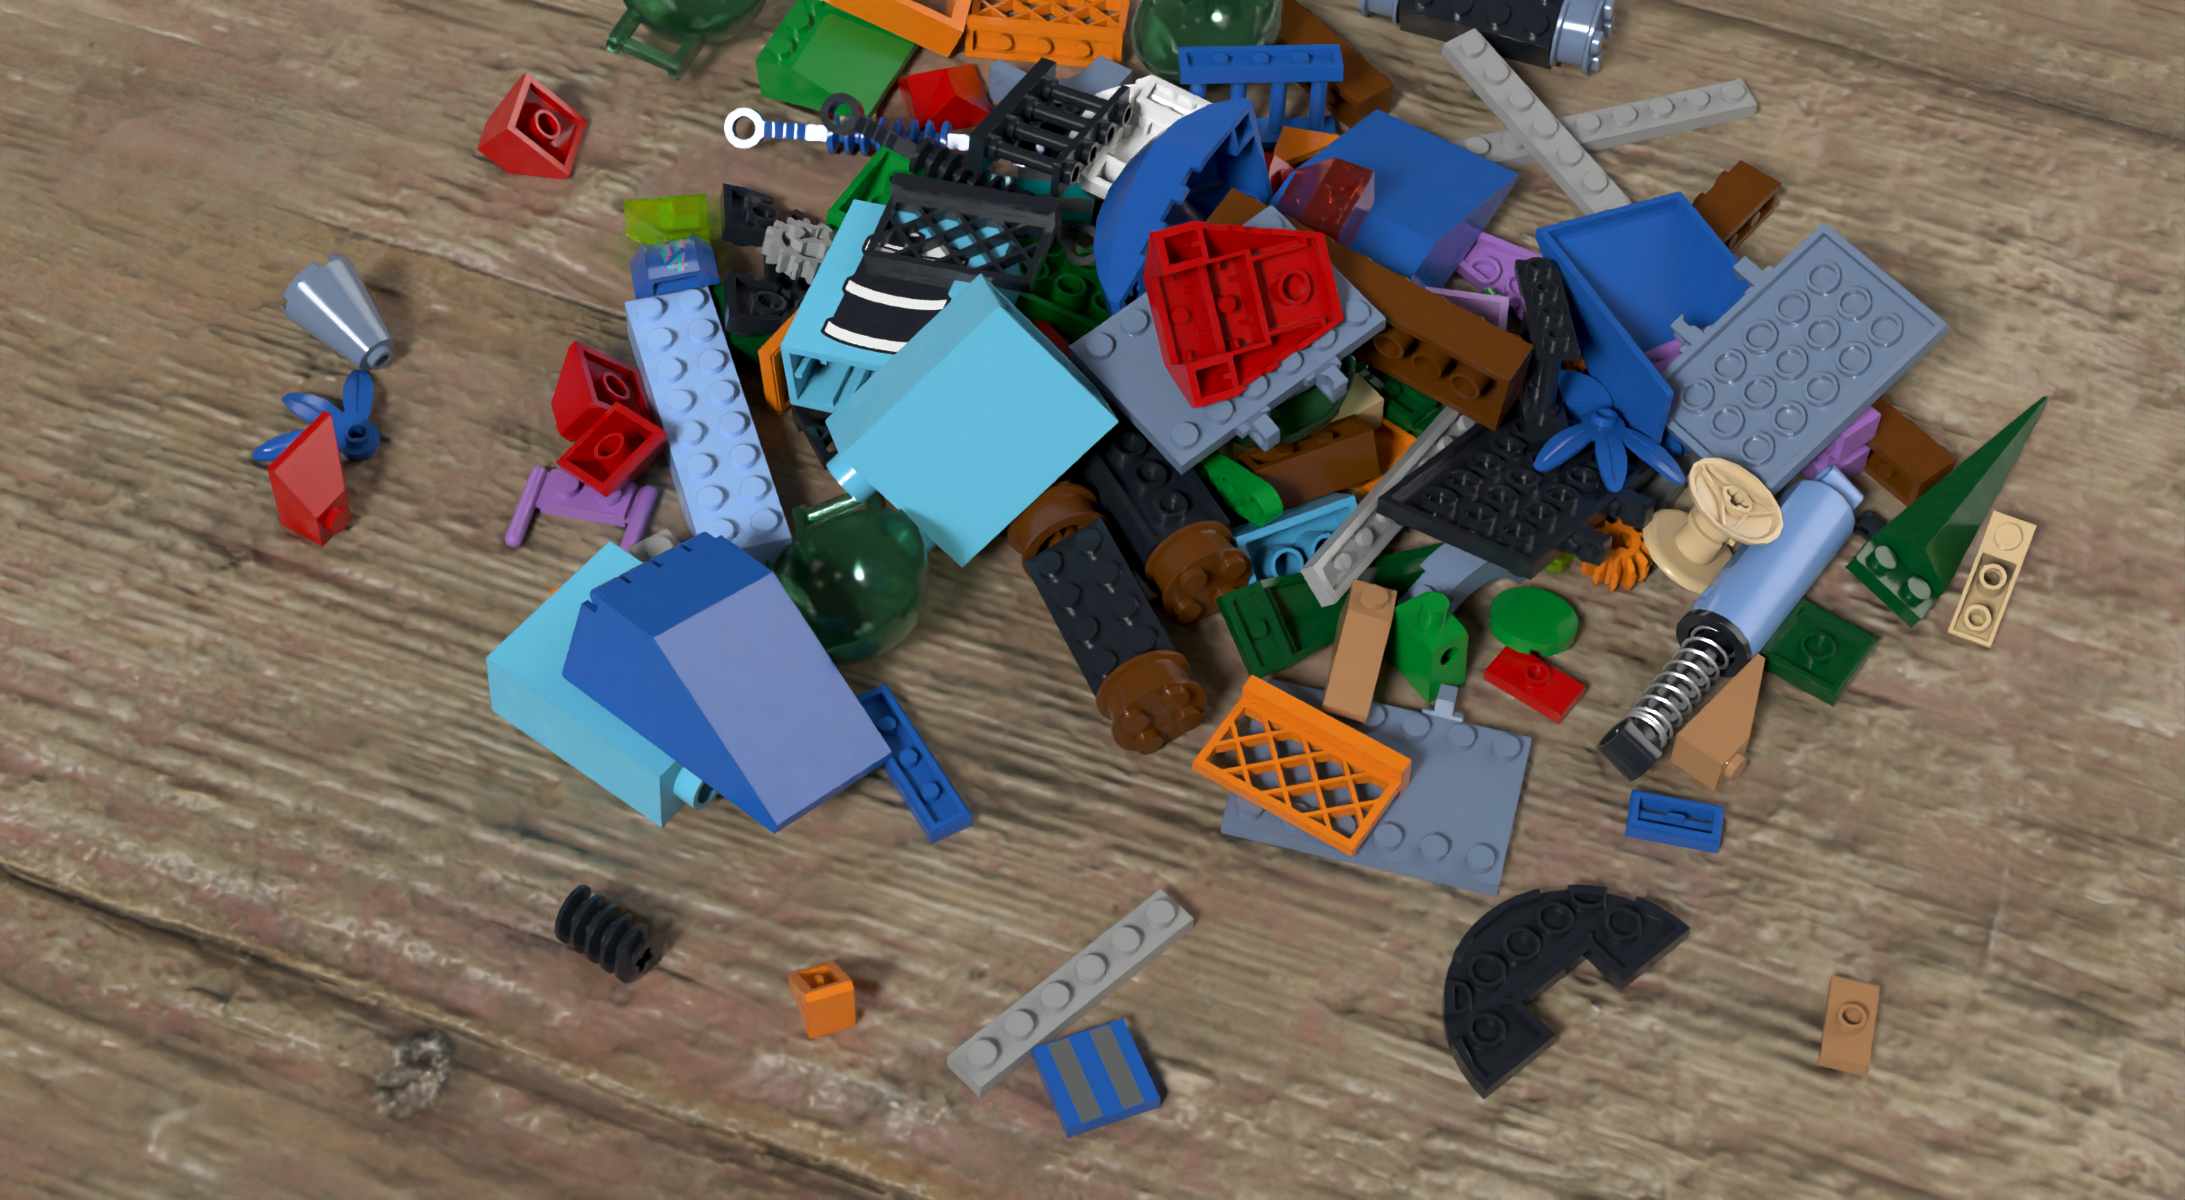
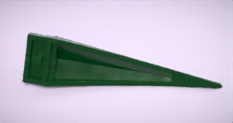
[1846,396,2048,628]
[1216,542,1444,679]

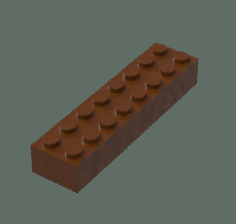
[1206,188,1534,431]

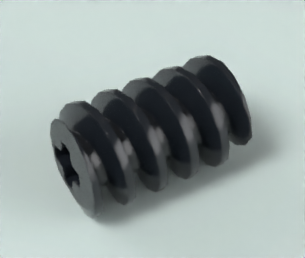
[554,884,665,984]

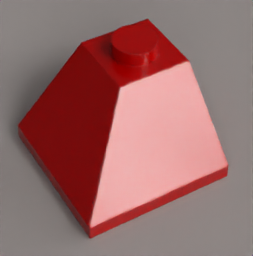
[477,72,588,180]
[551,341,656,442]
[555,401,668,498]
[267,411,351,547]

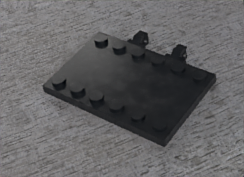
[1376,404,1659,580]

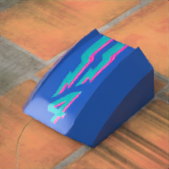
[630,233,720,299]

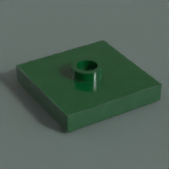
[1758,598,1879,707]

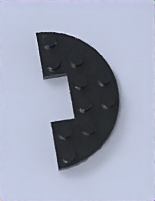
[720,183,818,337]
[1442,884,1690,1099]

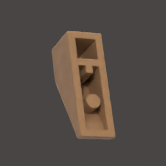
[1321,579,1397,723]
[1670,654,1765,792]

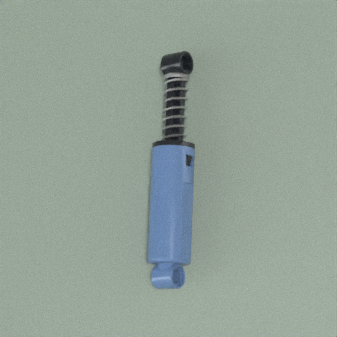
[1597,464,1864,782]

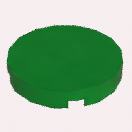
[1488,587,1579,656]

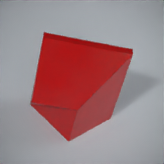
[897,64,992,133]

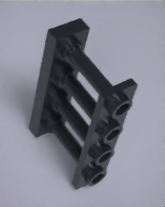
[967,57,1133,198]
[1507,257,1580,441]

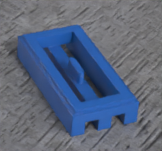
[1624,789,1725,854]

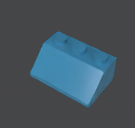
[1230,493,1357,585]

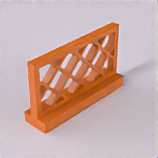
[965,0,1130,67]
[1192,675,1412,857]

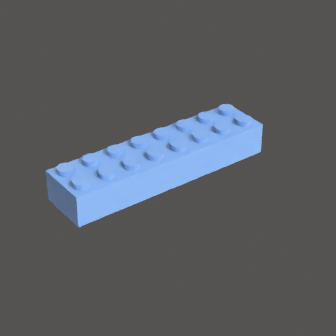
[624,286,794,575]

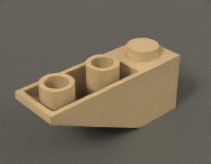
[1947,511,2037,649]

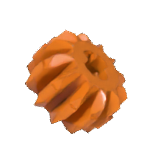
[1578,518,1653,592]

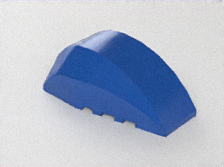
[1093,97,1273,317]

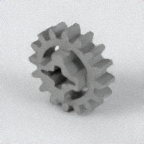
[761,217,838,284]

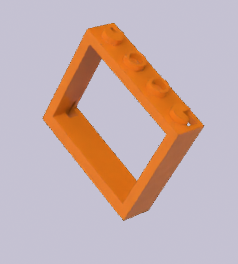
[822,0,972,58]

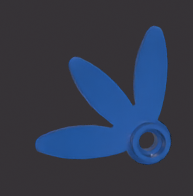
[252,369,380,462]
[1533,407,1686,493]

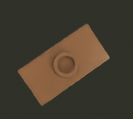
[1817,976,1880,1077]

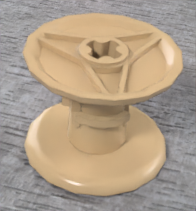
[1642,458,1784,594]

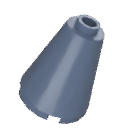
[281,254,395,370]

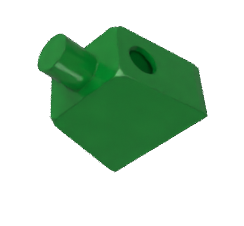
[1384,592,1468,703]

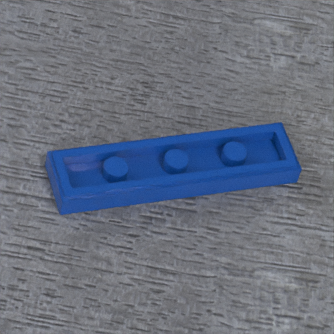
[856,683,973,844]

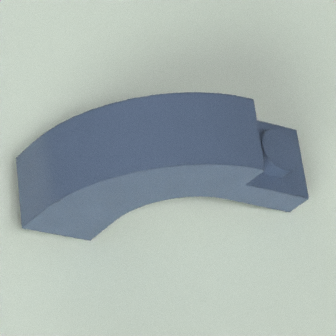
[989,55,1133,115]
[1397,543,1526,614]

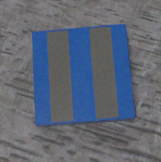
[1031,1018,1160,1138]

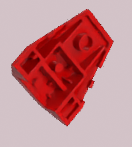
[1143,221,1344,408]

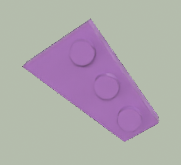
[1455,232,1543,325]

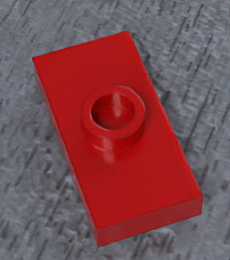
[1483,646,1586,724]

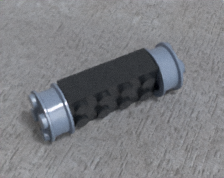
[1358,0,1616,75]

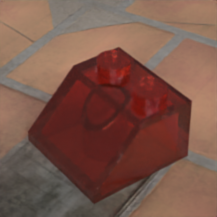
[1275,157,1375,248]

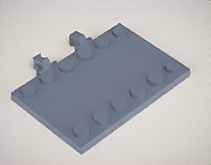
[1068,204,1386,475]
[1660,222,1950,496]
[1220,677,1532,897]

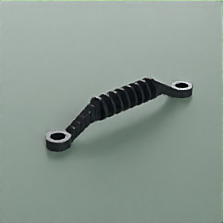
[820,92,1096,268]

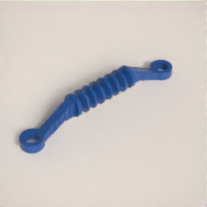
[724,108,1046,167]

